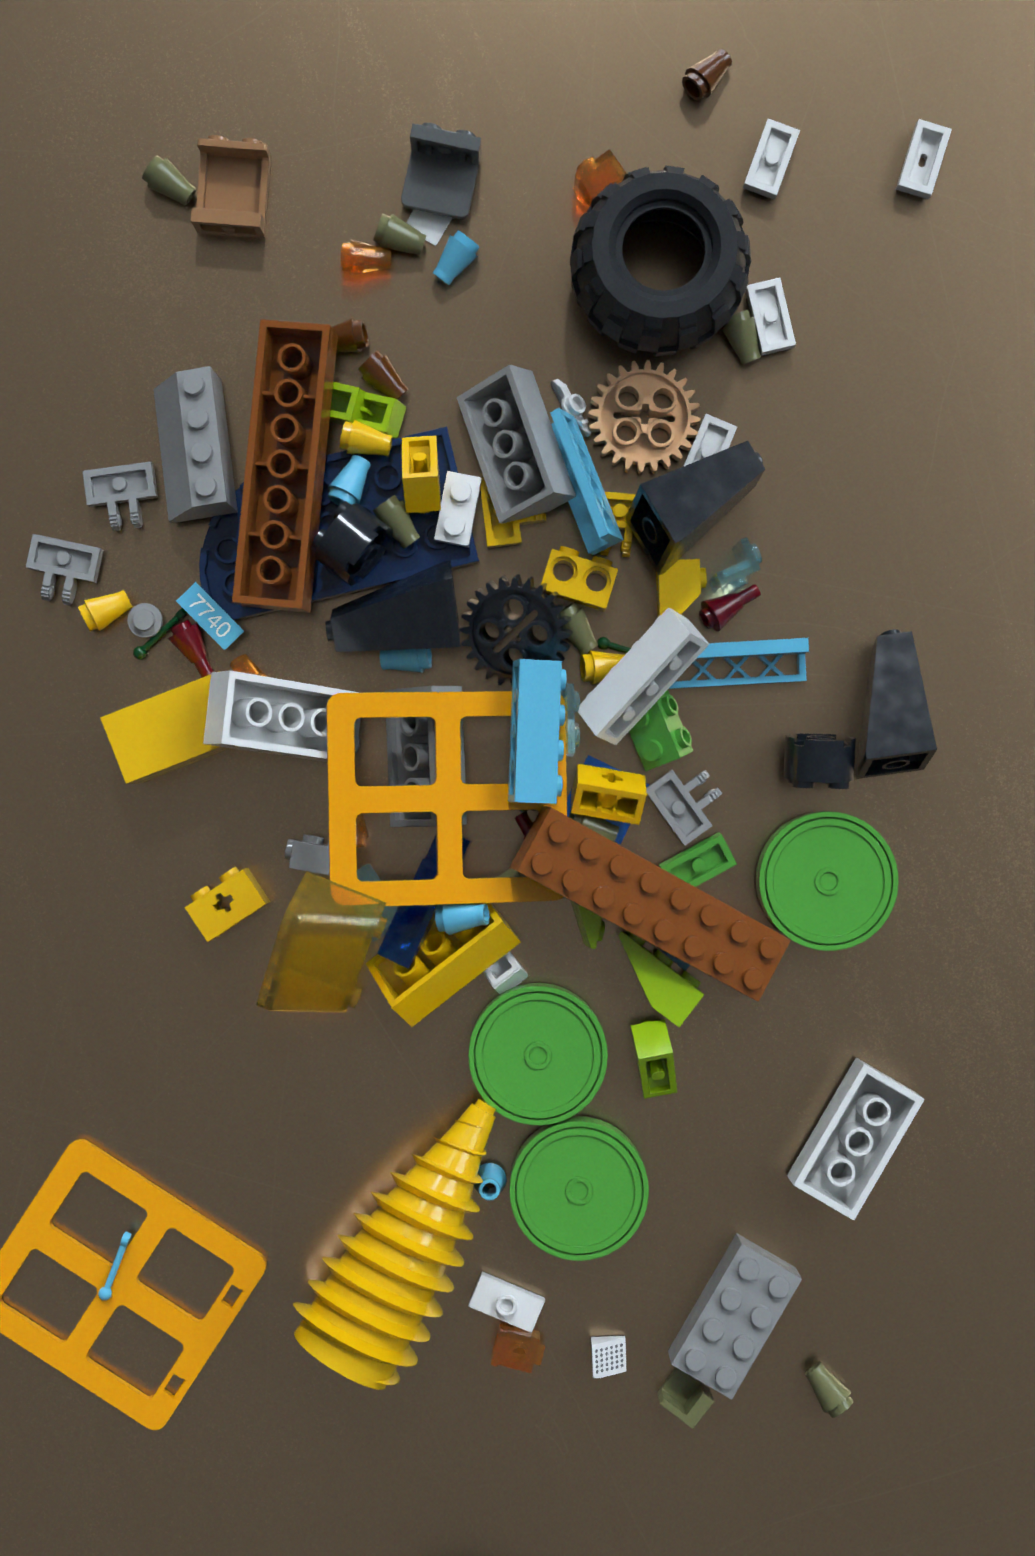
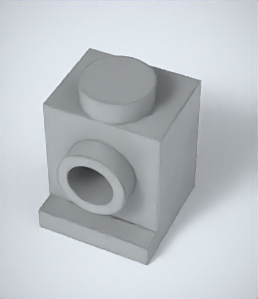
[285,834,329,875]

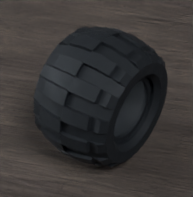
[570,165,752,356]

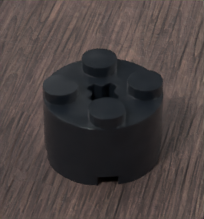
[312,501,393,586]
[784,733,856,789]

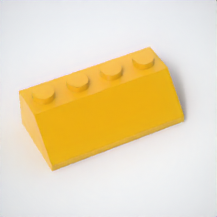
[365,903,521,1027]

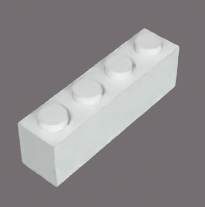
[576,607,709,745]

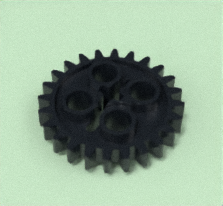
[459,574,573,686]

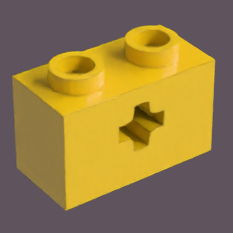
[571,764,647,825]
[185,866,271,942]

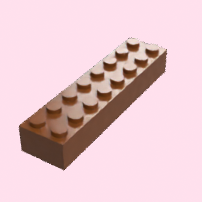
[232,319,338,613]
[509,806,791,1002]

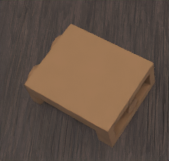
[191,135,272,238]

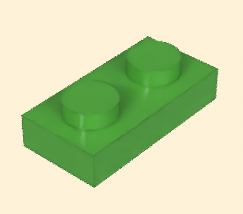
[659,832,737,887]

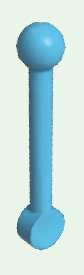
[98,1231,132,1300]

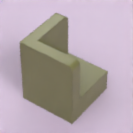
[657,1368,714,1429]

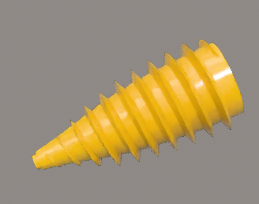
[293,1098,496,1390]

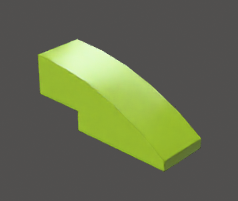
[330,382,407,439]

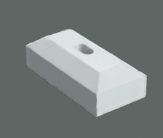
[896,119,952,199]

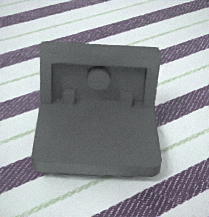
[401,123,482,219]

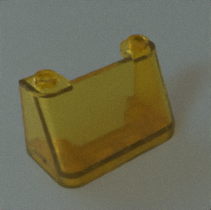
[256,871,388,1013]

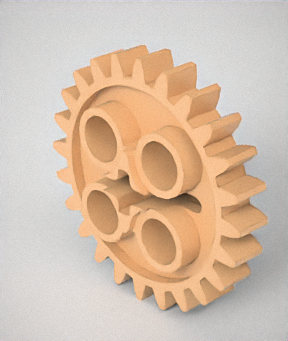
[588,360,701,475]

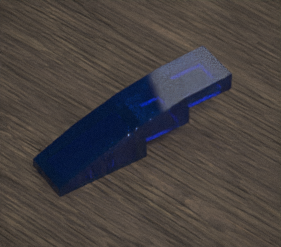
[377,835,472,968]

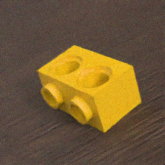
[541,546,618,612]

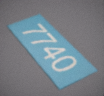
[176,582,244,650]

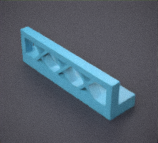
[550,408,623,555]
[669,638,809,689]

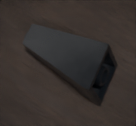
[625,441,765,576]
[325,560,461,652]
[855,629,937,779]

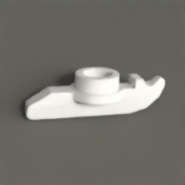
[550,379,591,437]

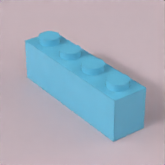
[508,659,567,804]

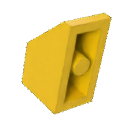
[402,435,441,513]
[656,559,707,618]

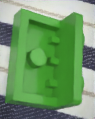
[629,690,693,772]

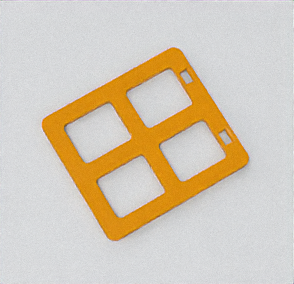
[326,691,567,907]
[0,1139,267,1430]

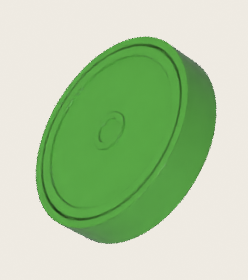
[756,811,899,951]
[468,983,608,1125]
[510,1116,649,1261]

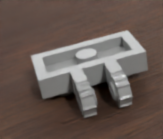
[82,462,158,531]
[26,534,104,606]
[646,770,722,846]

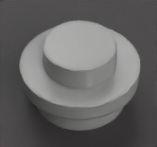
[128,603,163,638]

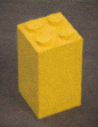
[100,671,231,784]

